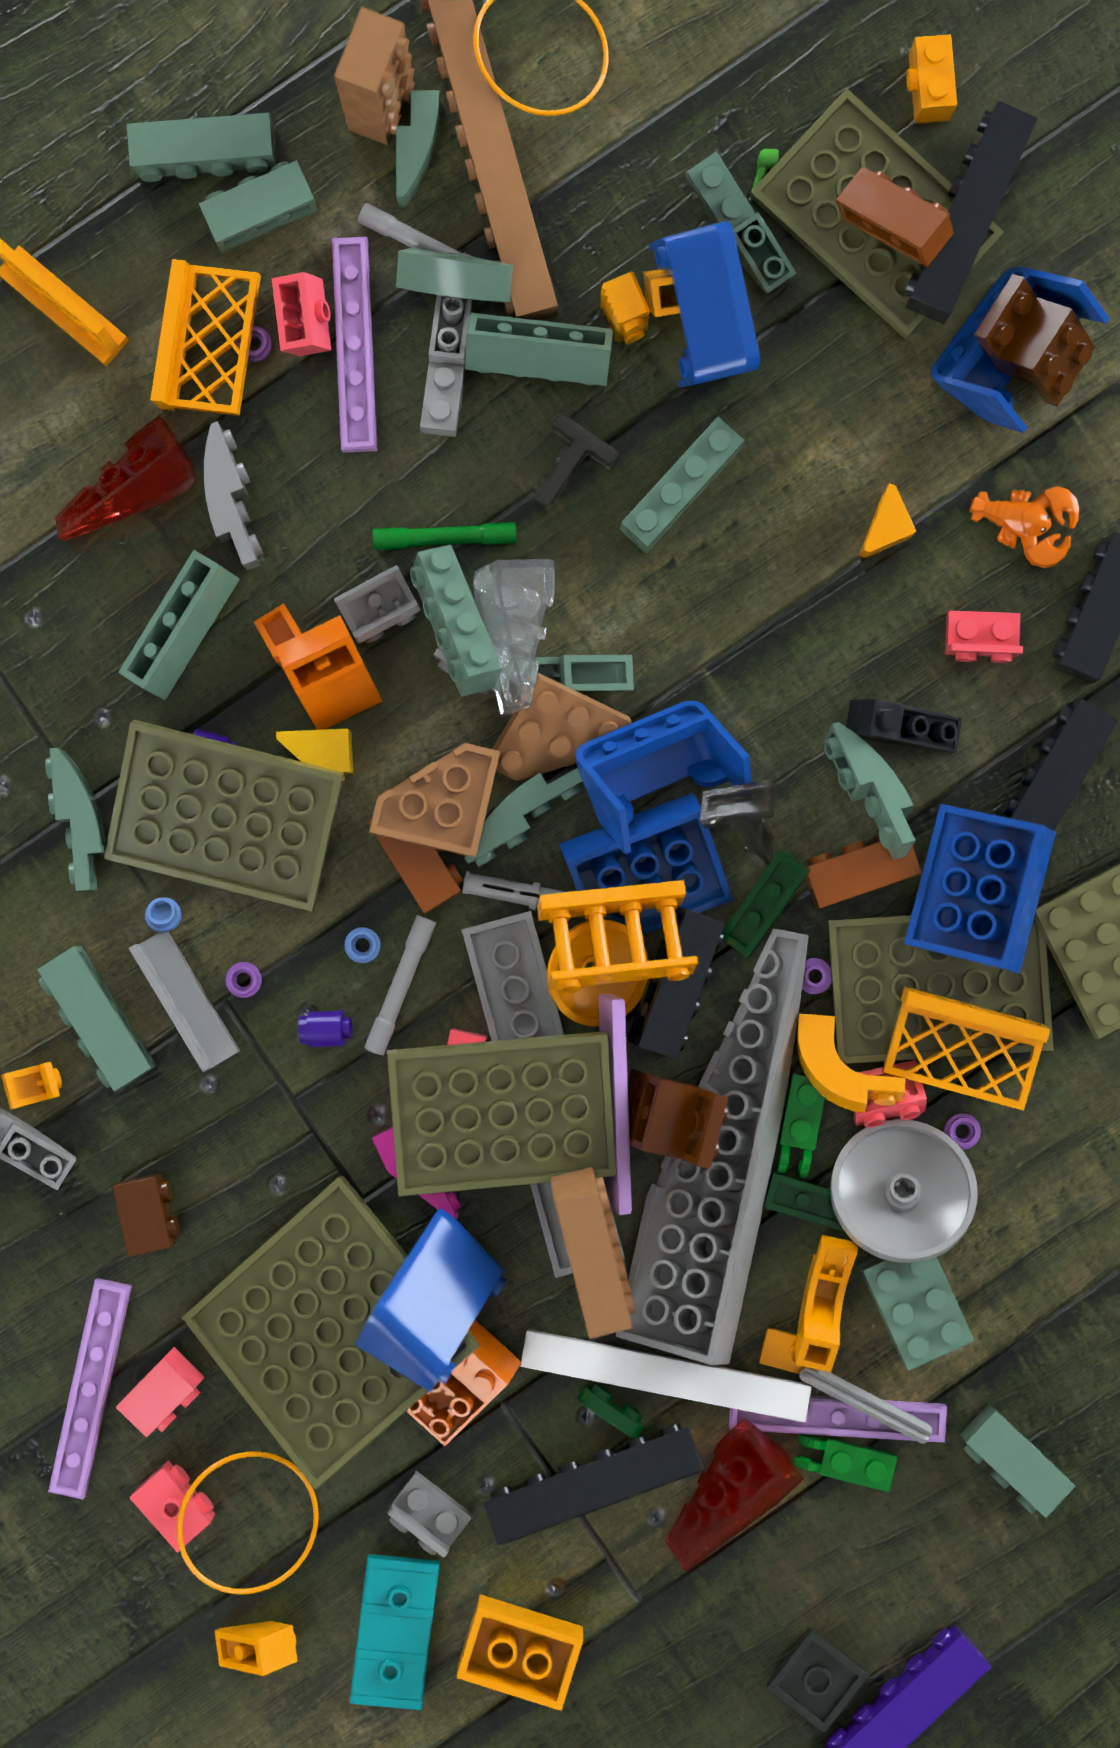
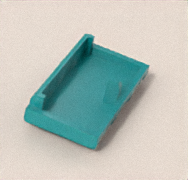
[350,1554,440,1710]

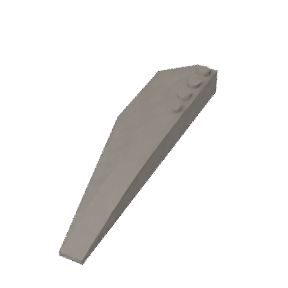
[616,928,809,1365]

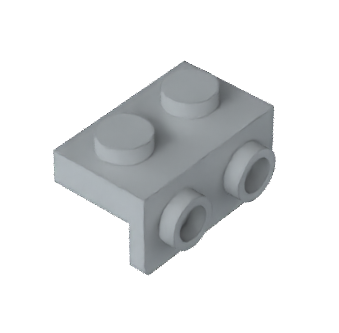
[334,565,421,644]

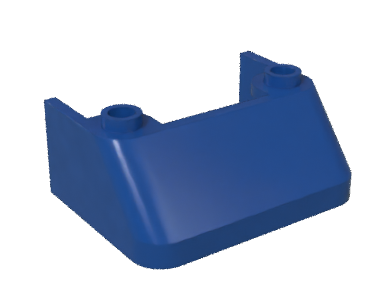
[648,221,760,388]
[931,266,1110,433]
[575,701,753,854]

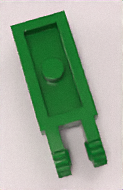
[776,1073,825,1178]
[792,1434,898,1492]

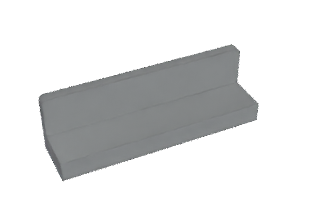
[129,932,240,1072]

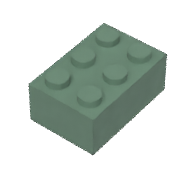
[857,1256,975,1371]

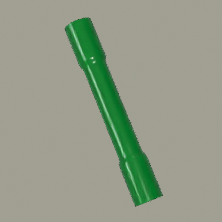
[373,522,517,550]

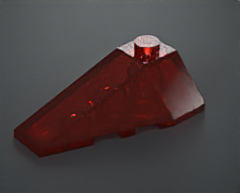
[55,415,197,541]
[665,1419,804,1571]

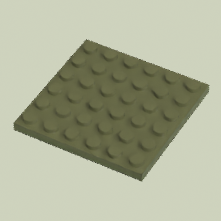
[182,1176,480,1490]

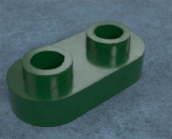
[577,1383,645,1439]

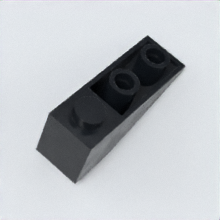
[846,699,962,753]

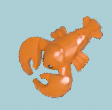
[969,486,1079,568]

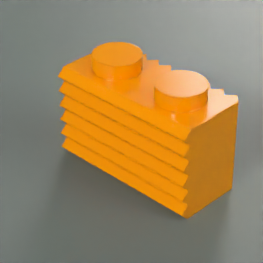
[600,272,650,344]

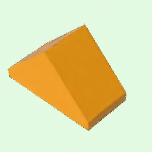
[859,483,916,558]

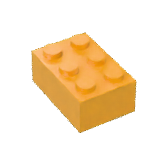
[456,1594,583,1711]

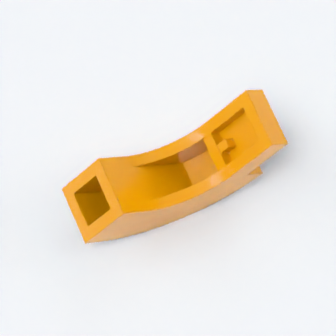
[797,1013,905,1113]
[795,1235,858,1373]

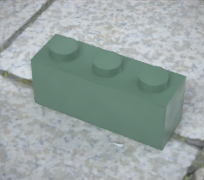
[199,160,318,254]
[960,1403,1075,1518]

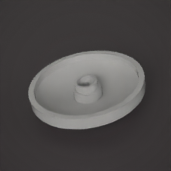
[830,1119,978,1263]

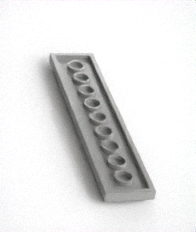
[462,911,625,1278]

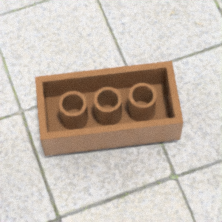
[334,7,416,146]
[550,1167,636,1339]

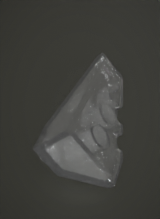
[473,559,555,716]

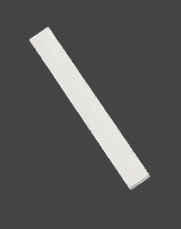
[520,1329,812,1422]

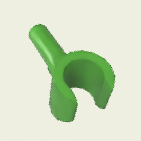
[751,149,779,191]

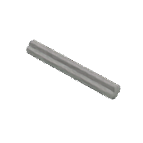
[799,1367,932,1444]

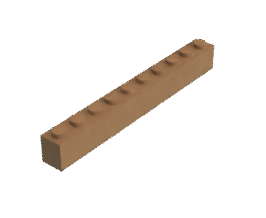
[419,0,558,321]

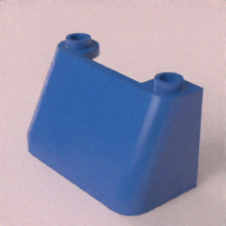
[355,1208,507,1392]

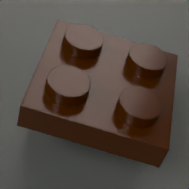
[974,274,1095,407]
[628,1069,728,1169]

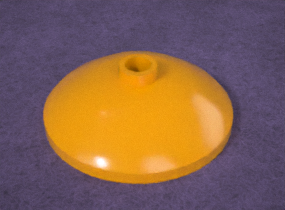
[547,919,649,1026]

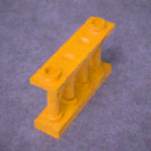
[537,880,698,993]

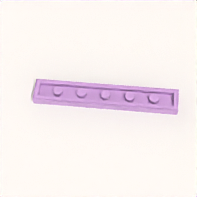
[332,237,378,453]
[598,994,632,1215]
[48,1278,132,1500]
[728,1396,947,1443]

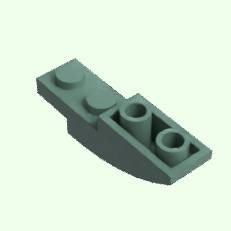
[685,151,796,294]
[824,722,916,860]
[45,748,107,891]
[464,768,583,867]

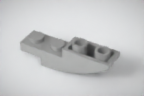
[420,295,473,437]
[204,421,263,571]
[0,1107,77,1190]

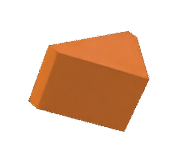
[254,603,302,668]

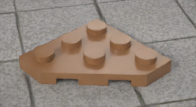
[492,673,632,781]
[369,743,500,858]

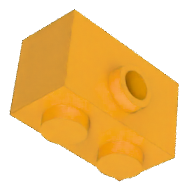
[907,34,957,124]

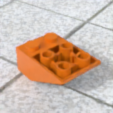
[274,616,383,730]
[406,1320,522,1446]

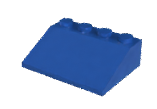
[559,793,733,935]
[904,804,1056,974]

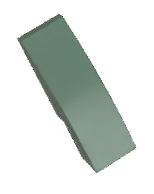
[396,90,441,209]
[396,248,513,302]
[518,655,634,696]

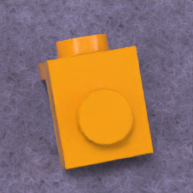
[1,1062,62,1109]

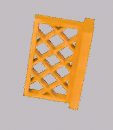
[0,239,129,367]
[150,259,261,416]
[882,986,1051,1111]

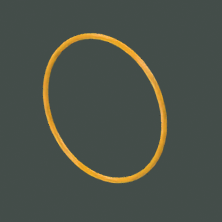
[473,0,609,116]
[177,1451,319,1595]

